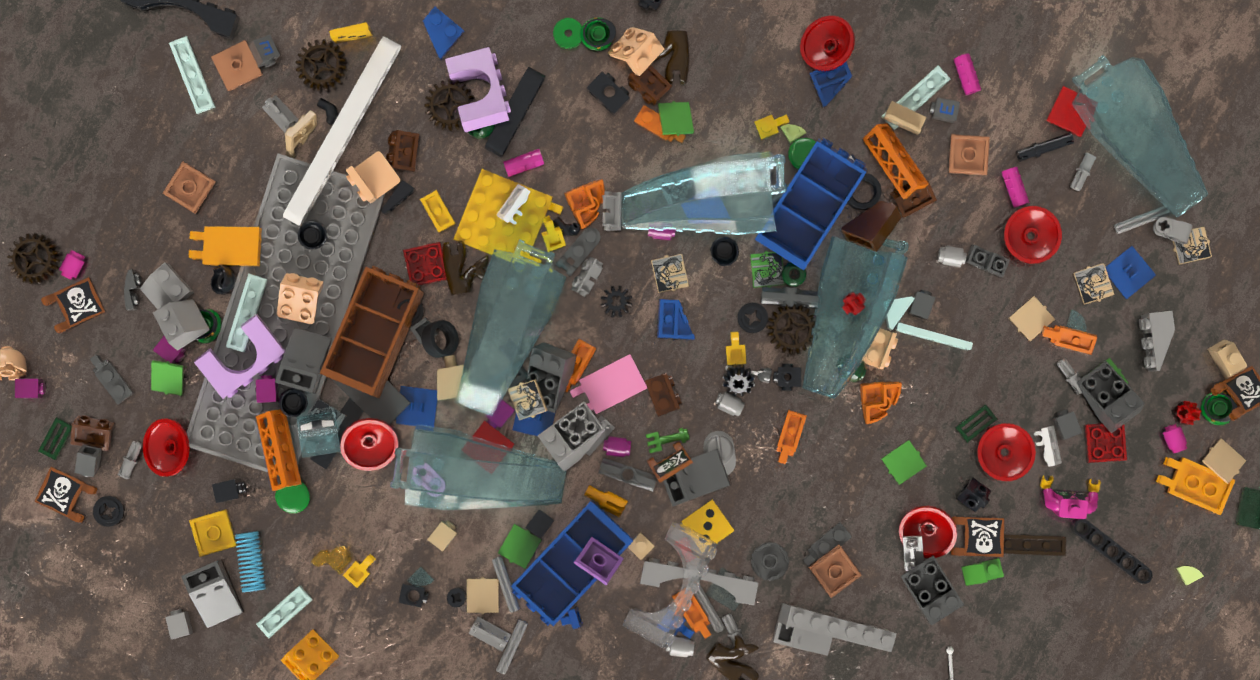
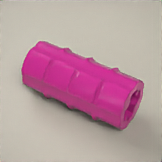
[953,53,981,95]
[503,149,544,177]
[1001,167,1030,208]

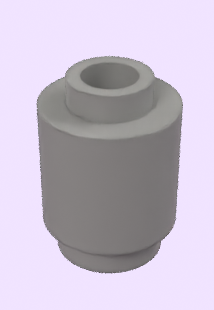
[937,245,967,267]
[715,391,745,416]
[666,636,694,657]

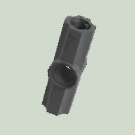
[761,287,820,308]
[598,457,657,492]

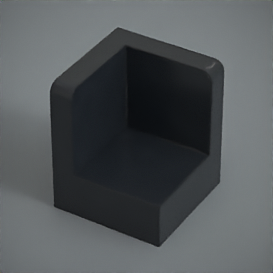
[525,510,555,539]

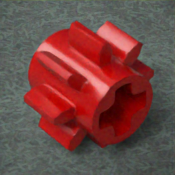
[842,291,866,315]
[1176,401,1201,425]

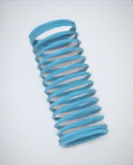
[234,531,266,592]

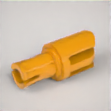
[584,485,628,517]

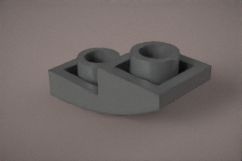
[966,244,1010,278]
[124,269,142,311]

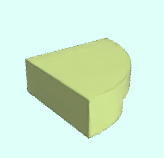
[780,124,806,143]
[1176,566,1204,585]

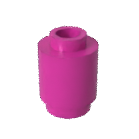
[59,250,85,280]
[1163,424,1187,454]

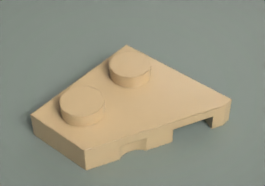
[285,110,317,158]

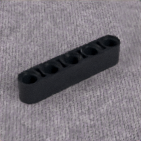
[485,67,546,157]
[1070,519,1153,584]

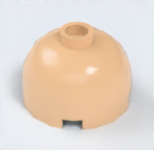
[0,346,27,380]

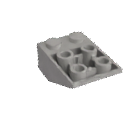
[1139,311,1175,372]
[538,402,605,472]
[772,603,833,656]

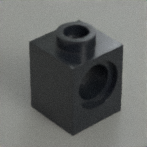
[398,583,429,607]

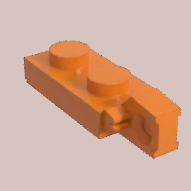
[634,105,686,144]
[1042,325,1098,355]
[565,339,597,393]
[776,410,807,464]
[672,587,711,639]

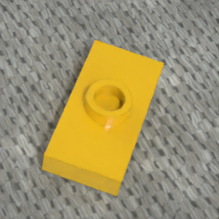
[420,190,456,233]

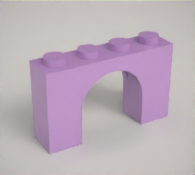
[445,47,511,132]
[194,314,285,399]

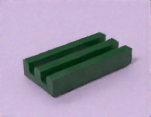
[955,404,998,443]
[38,417,72,460]

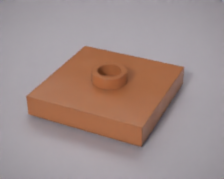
[211,40,263,91]
[948,134,990,176]
[162,161,216,214]
[808,545,862,598]

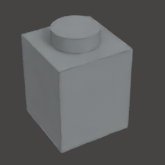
[165,609,193,640]

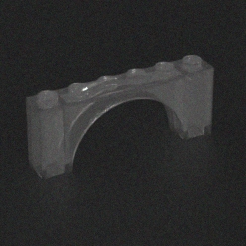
[623,522,718,648]

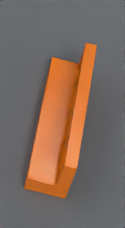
[863,123,929,199]
[256,410,302,491]

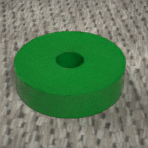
[553,18,582,49]

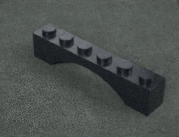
[121,0,240,40]

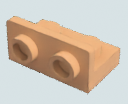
[861,326,898,370]

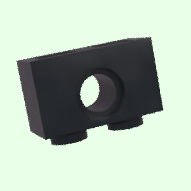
[586,71,630,116]
[212,478,247,503]

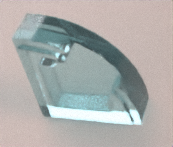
[1067,310,1087,332]
[407,567,434,586]

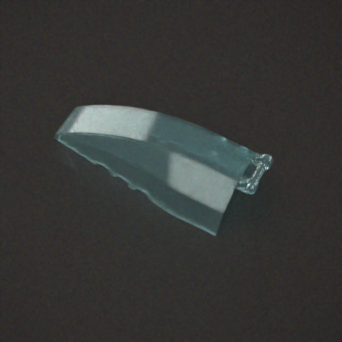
[1072,55,1208,217]
[621,151,787,235]
[802,236,909,399]
[456,239,567,416]
[390,425,566,510]

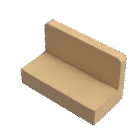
[883,101,926,135]

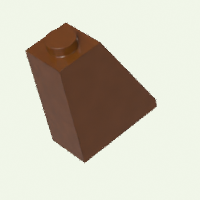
[841,201,902,252]

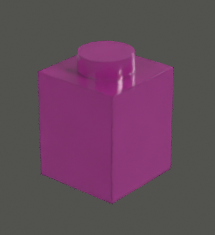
[153,336,186,364]
[256,375,279,403]
[15,379,46,398]
[486,398,516,429]

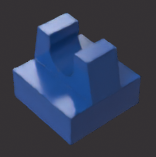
[560,606,583,629]

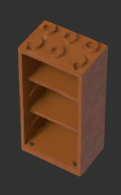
[319,265,424,399]

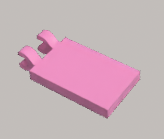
[570,354,647,414]

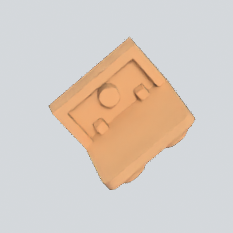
[608,27,664,76]
[346,151,400,203]
[277,273,324,324]

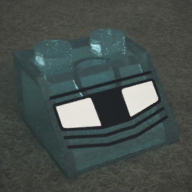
[296,411,341,458]

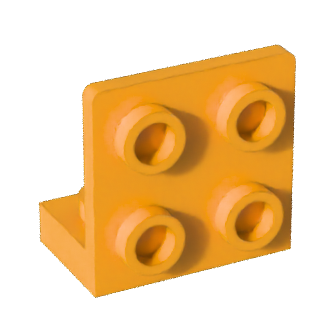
[281,630,339,680]

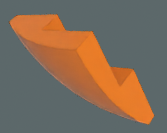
[564,179,605,229]
[860,382,902,424]

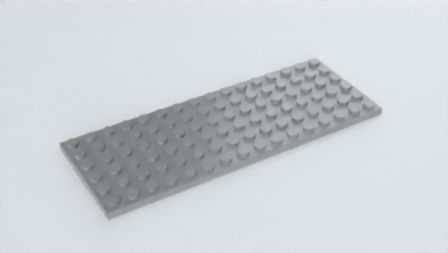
[187,153,386,476]

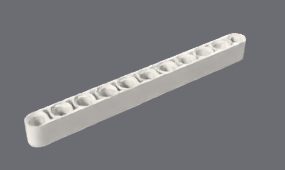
[283,37,401,226]

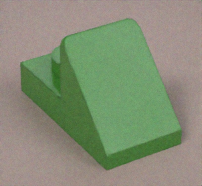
[961,558,1004,586]

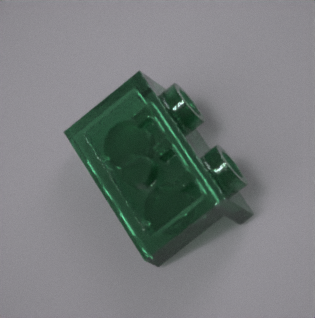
[1236,487,1260,530]

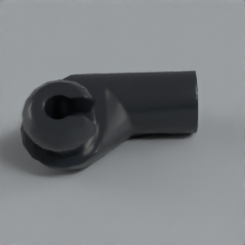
[317,98,338,125]
[553,216,580,236]

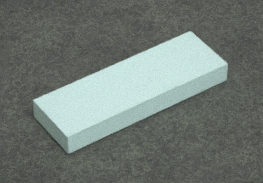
[256,585,313,638]

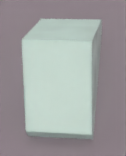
[883,296,915,331]

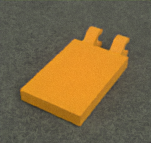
[188,226,262,266]
[1155,457,1235,515]

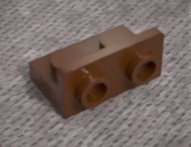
[627,65,672,106]
[385,130,419,172]
[889,178,937,218]
[645,373,682,417]
[70,415,115,451]

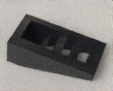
[381,180,416,215]

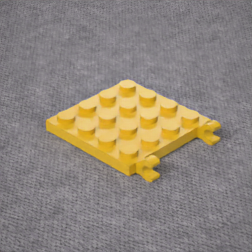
[453,169,563,268]

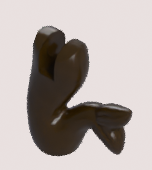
[652,30,689,85]
[443,240,489,295]
[706,635,759,680]

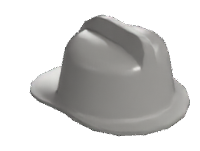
[703,431,736,475]

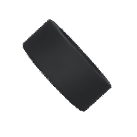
[848,173,882,210]
[421,320,459,358]

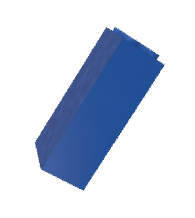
[755,138,867,270]
[511,500,634,626]

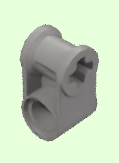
[1153,217,1193,244]

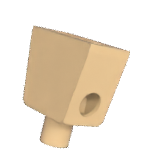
[1207,339,1247,380]
[437,355,475,401]

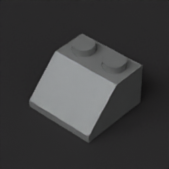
[140,262,194,309]
[153,299,210,351]

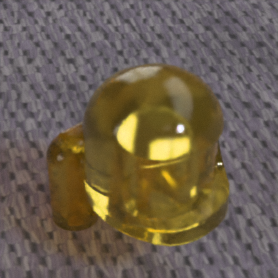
[311,546,352,575]

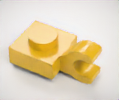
[754,114,790,140]
[541,216,566,252]
[726,332,746,365]
[343,554,376,588]

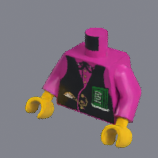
[1040,475,1101,519]

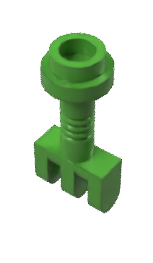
[646,428,690,453]

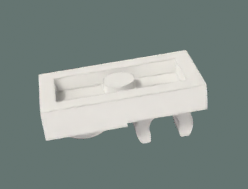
[496,184,530,224]
[1034,426,1062,467]

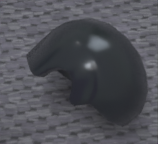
[297,220,327,249]
[710,236,739,266]
[210,265,236,295]
[278,388,308,417]

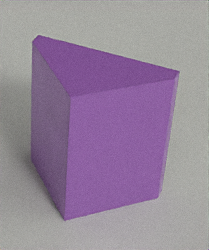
[574,537,624,585]

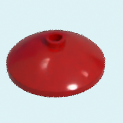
[800,16,855,71]
[1004,206,1062,264]
[340,418,398,471]
[143,419,190,477]
[977,423,1036,481]
[899,506,957,558]

